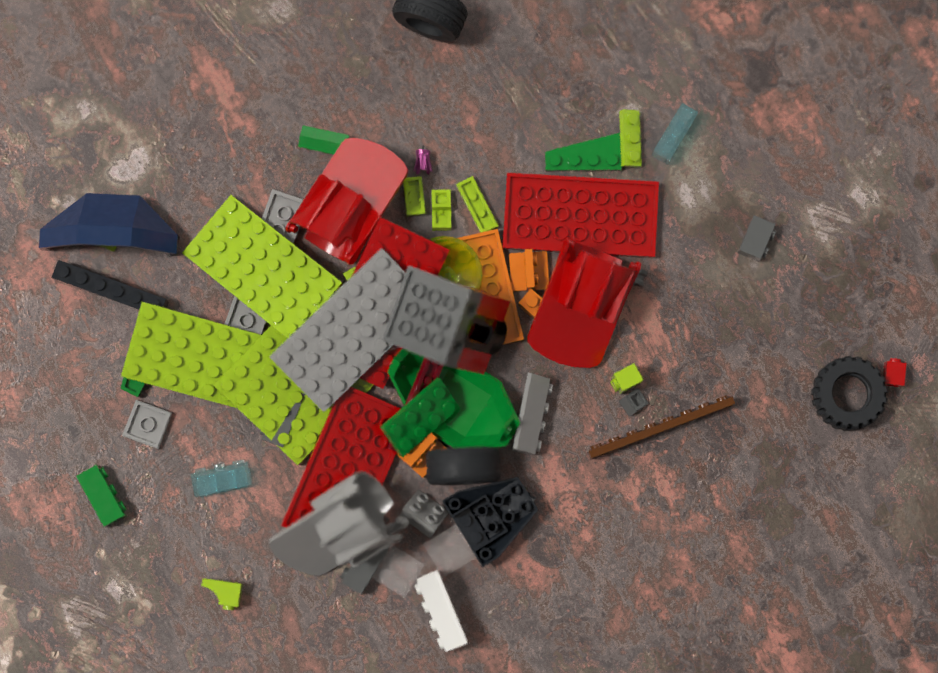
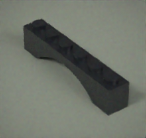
[51,260,169,311]

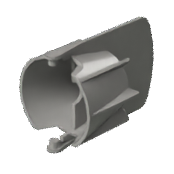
[269,471,409,576]

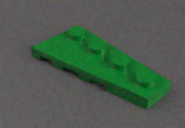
[545,133,622,172]

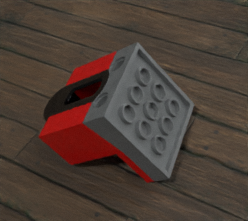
[382,266,510,375]

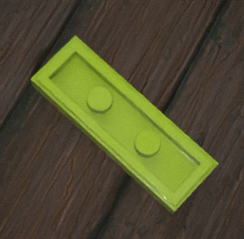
[456,176,499,233]

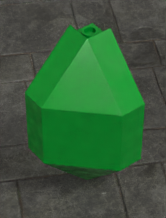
[388,349,520,448]

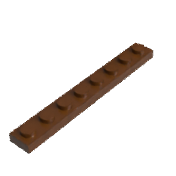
[587,395,735,459]

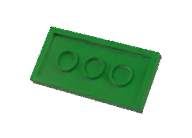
[380,378,460,457]

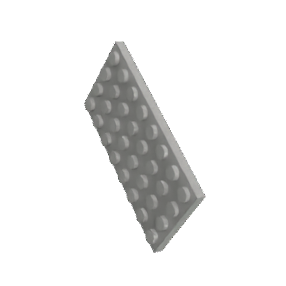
[269,248,406,412]

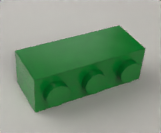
[76,465,127,528]

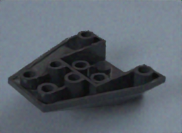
[442,477,538,568]

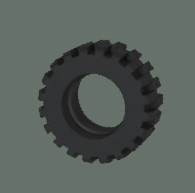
[811,356,888,431]

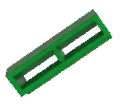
[298,125,349,154]

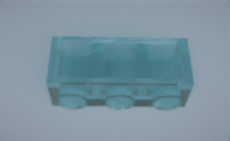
[652,103,699,165]
[190,459,254,498]

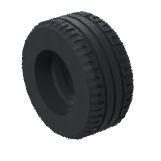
[392,0,468,42]
[426,447,501,485]

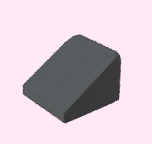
[619,388,649,416]

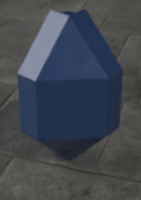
[39,193,180,256]

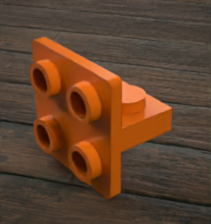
[509,249,549,291]
[396,433,447,478]

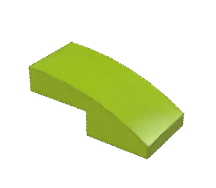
[432,189,451,231]

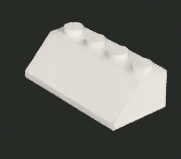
[414,570,468,652]

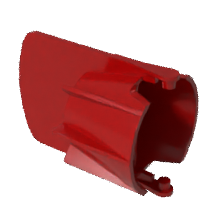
[285,138,409,265]
[527,237,641,368]

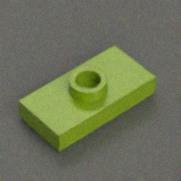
[403,176,426,217]

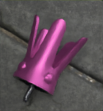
[413,146,433,175]

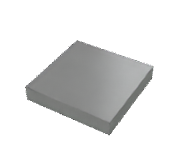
[122,400,173,449]

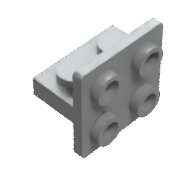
[399,490,449,538]

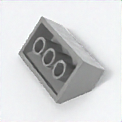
[512,372,553,456]

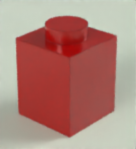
[883,358,907,388]

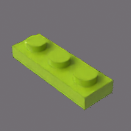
[619,109,642,168]

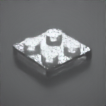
[423,525,476,578]
[372,545,425,598]

